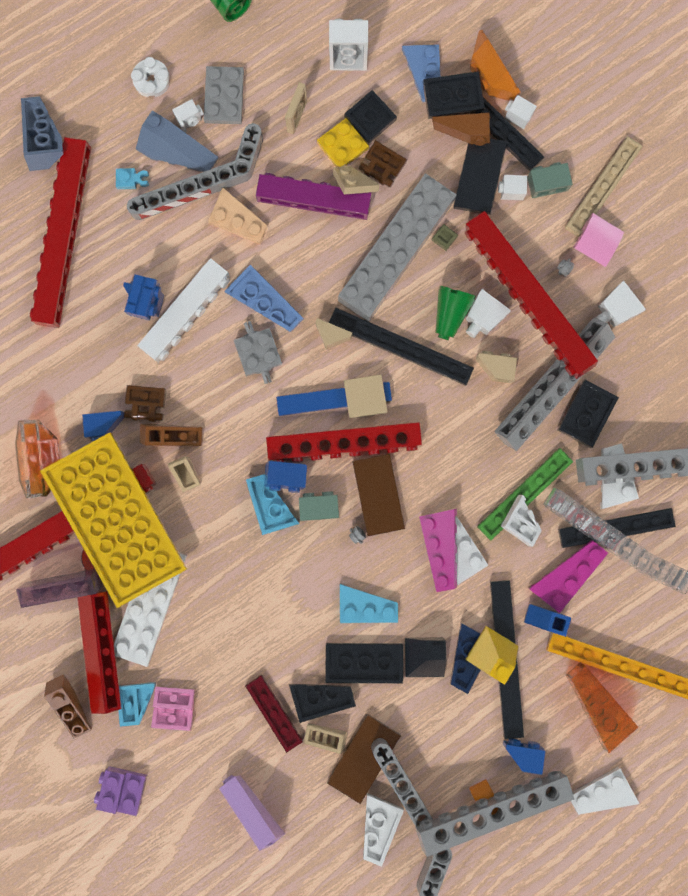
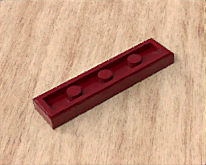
[245,674,303,753]

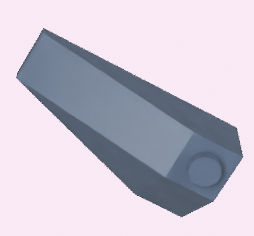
[21,96,63,171]

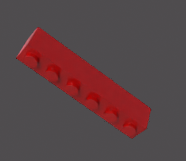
[77,591,121,714]

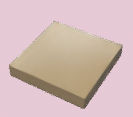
[285,82,307,134]
[344,375,387,419]

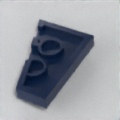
[450,623,481,694]

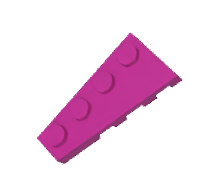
[419,508,457,592]
[529,540,608,613]

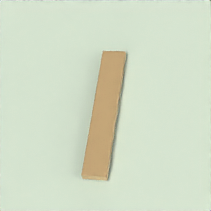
[565,136,643,238]

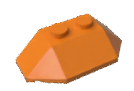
[470,30,520,101]

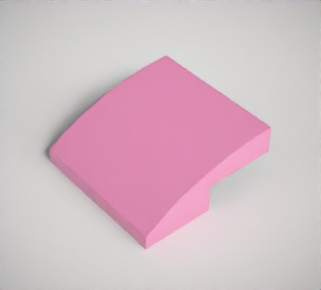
[573,213,624,267]
[151,687,195,731]

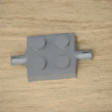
[234,321,282,384]

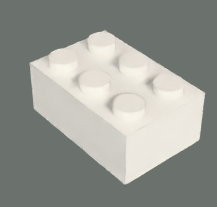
[329,18,368,71]

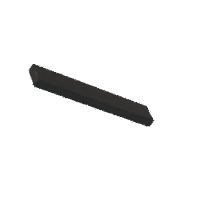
[470,97,544,171]
[558,508,676,548]

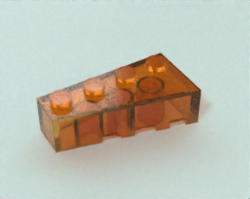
[566,663,638,753]

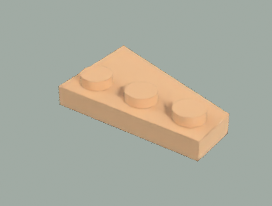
[208,188,268,245]

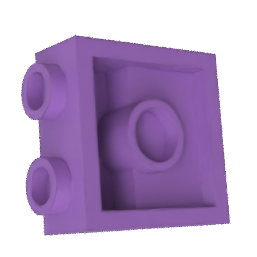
[94,766,147,816]

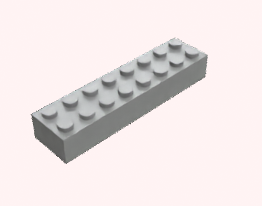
[338,173,457,322]

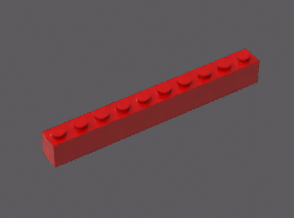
[30,137,91,328]
[465,211,598,379]
[0,464,157,581]

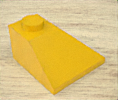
[466,626,518,685]

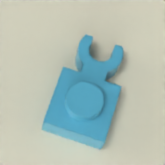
[116,168,149,189]

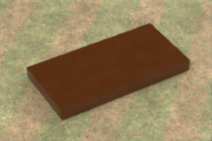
[352,454,405,537]
[327,714,401,804]

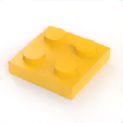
[317,118,369,167]

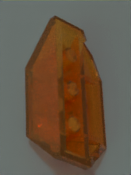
[15,420,60,499]

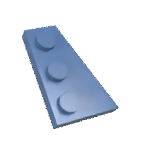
[402,45,440,102]

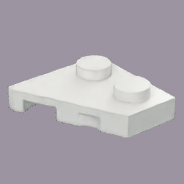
[501,495,542,547]

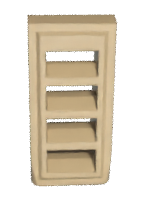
[304,723,348,754]

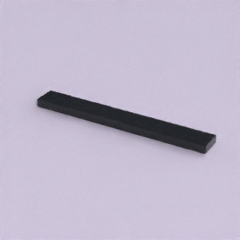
[329,307,474,386]
[490,580,524,739]

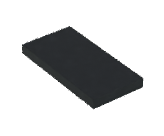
[453,139,507,215]
[325,643,403,684]

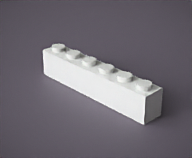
[137,258,230,363]

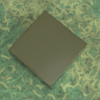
[432,224,458,251]

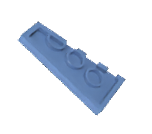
[224,265,304,332]

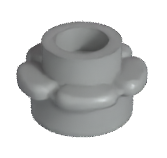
[557,258,575,277]
[349,526,367,544]

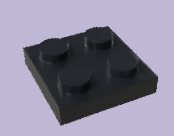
[344,90,397,143]

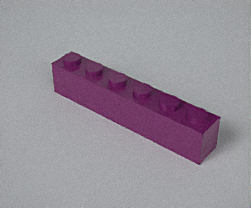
[256,173,371,220]

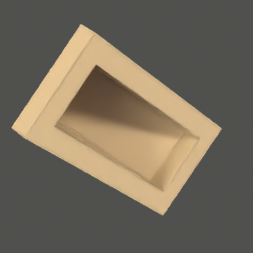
[316,318,352,350]
[167,456,200,492]

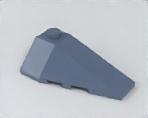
[136,110,218,172]

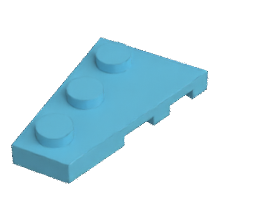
[245,474,299,535]
[340,584,398,623]

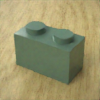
[527,162,573,199]
[299,491,339,521]

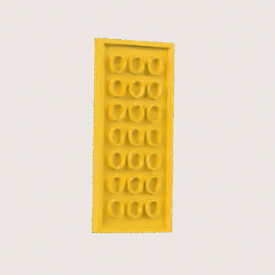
[40,432,187,608]

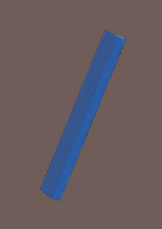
[276,382,392,416]

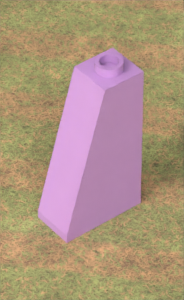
[219,775,285,851]

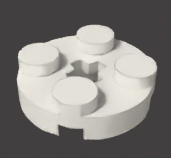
[131,57,170,97]

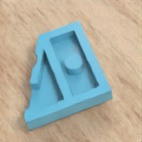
[118,682,156,727]

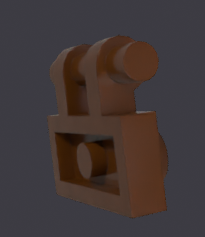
[359,140,407,188]
[124,385,166,422]

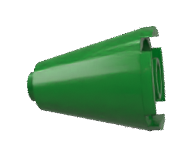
[435,286,476,340]

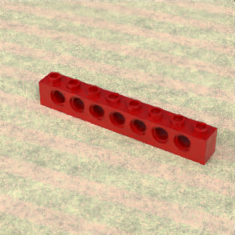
[266,422,422,462]

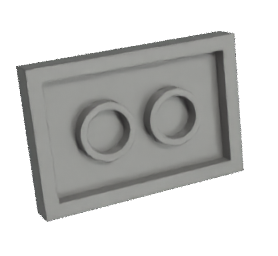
[204,66,244,124]

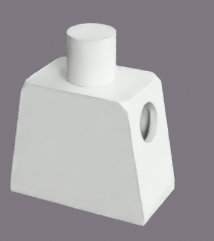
[596,281,646,327]
[466,289,511,338]

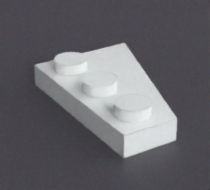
[600,443,639,509]
[456,516,488,585]
[571,767,639,815]
[363,793,404,867]

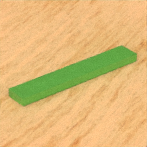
[477,448,573,541]

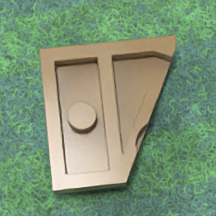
[333,165,379,194]

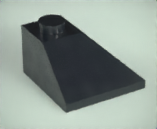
[405,637,446,677]

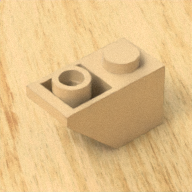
[476,351,517,383]

